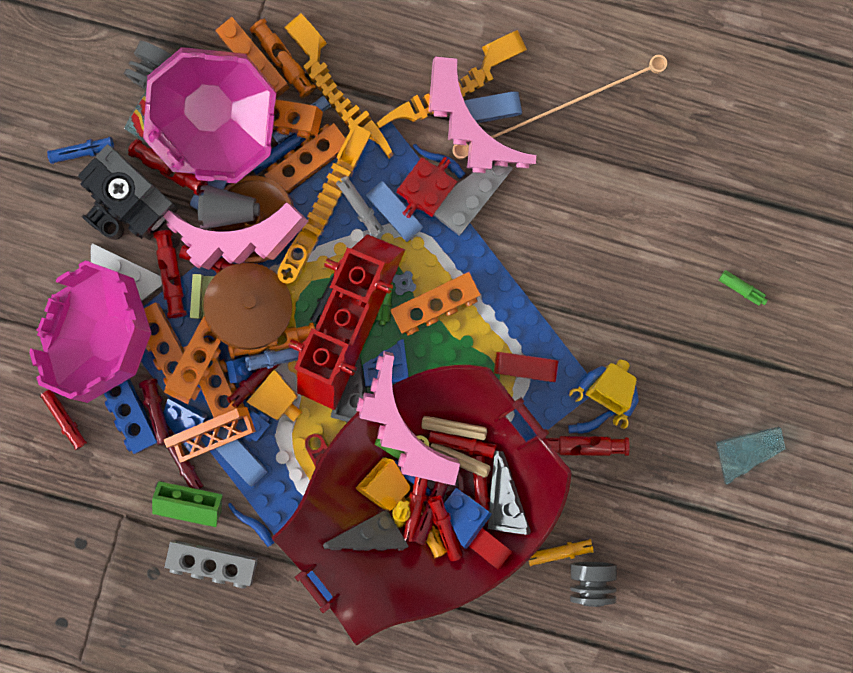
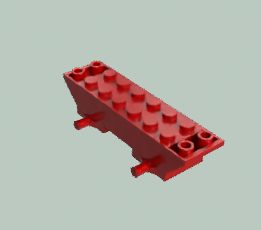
[288,234,405,410]

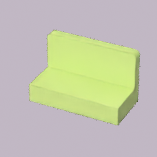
[190,274,214,319]

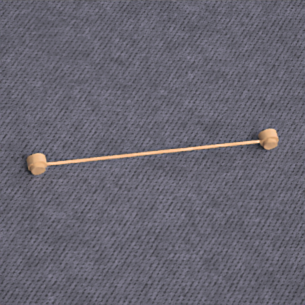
[453,55,667,160]

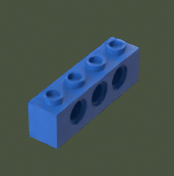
[104,378,157,454]

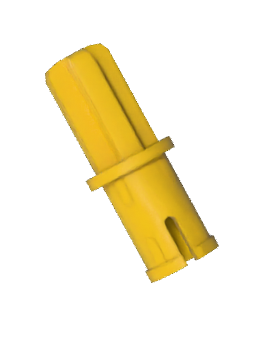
[392,500,410,528]

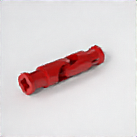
[128,139,208,196]
[153,230,187,319]
[544,436,630,456]

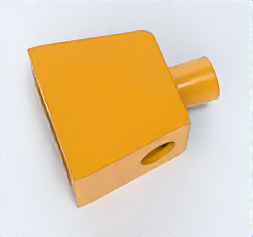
[247,370,302,422]
[356,458,410,511]

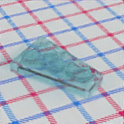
[716,427,785,485]

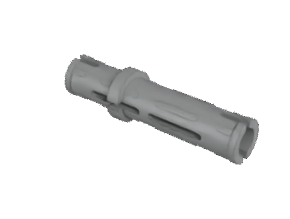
[336,176,384,236]

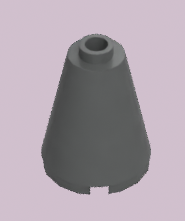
[198,185,260,229]

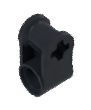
[81,201,124,240]

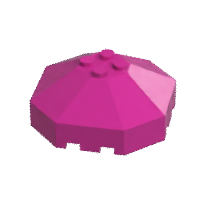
[143,47,276,183]
[29,260,151,403]

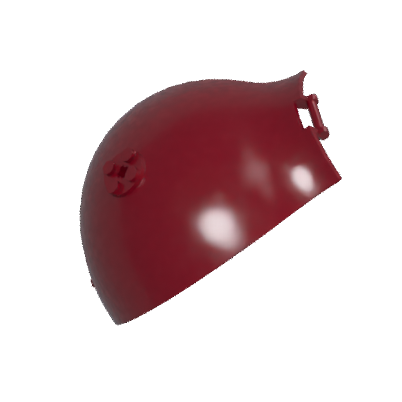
[272,365,572,645]

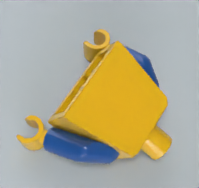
[569,360,639,429]

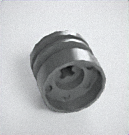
[123,40,172,90]
[570,562,617,607]

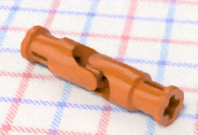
[249,18,316,99]
[227,322,315,360]

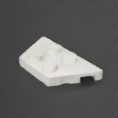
[91,243,162,301]

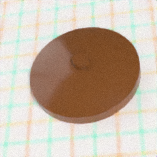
[211,176,294,263]
[203,263,292,350]

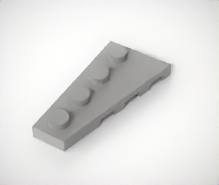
[433,162,513,236]

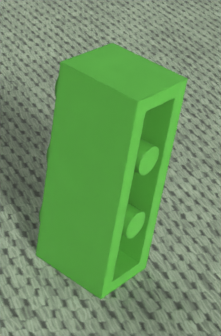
[152,481,223,527]

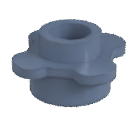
[392,271,416,295]

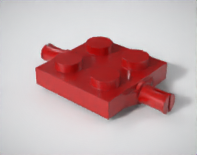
[396,157,457,218]

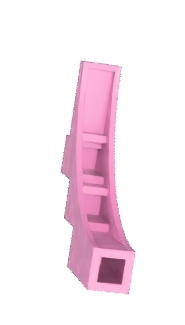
[429,57,536,173]
[163,203,308,270]
[356,351,460,485]

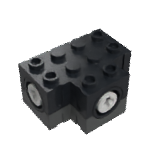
[78,144,179,240]

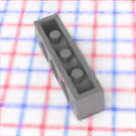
[164,540,258,588]

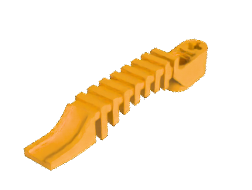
[284,13,393,159]
[375,30,527,129]
[277,124,372,284]

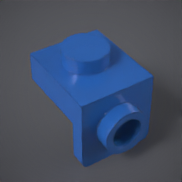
[226,355,252,383]

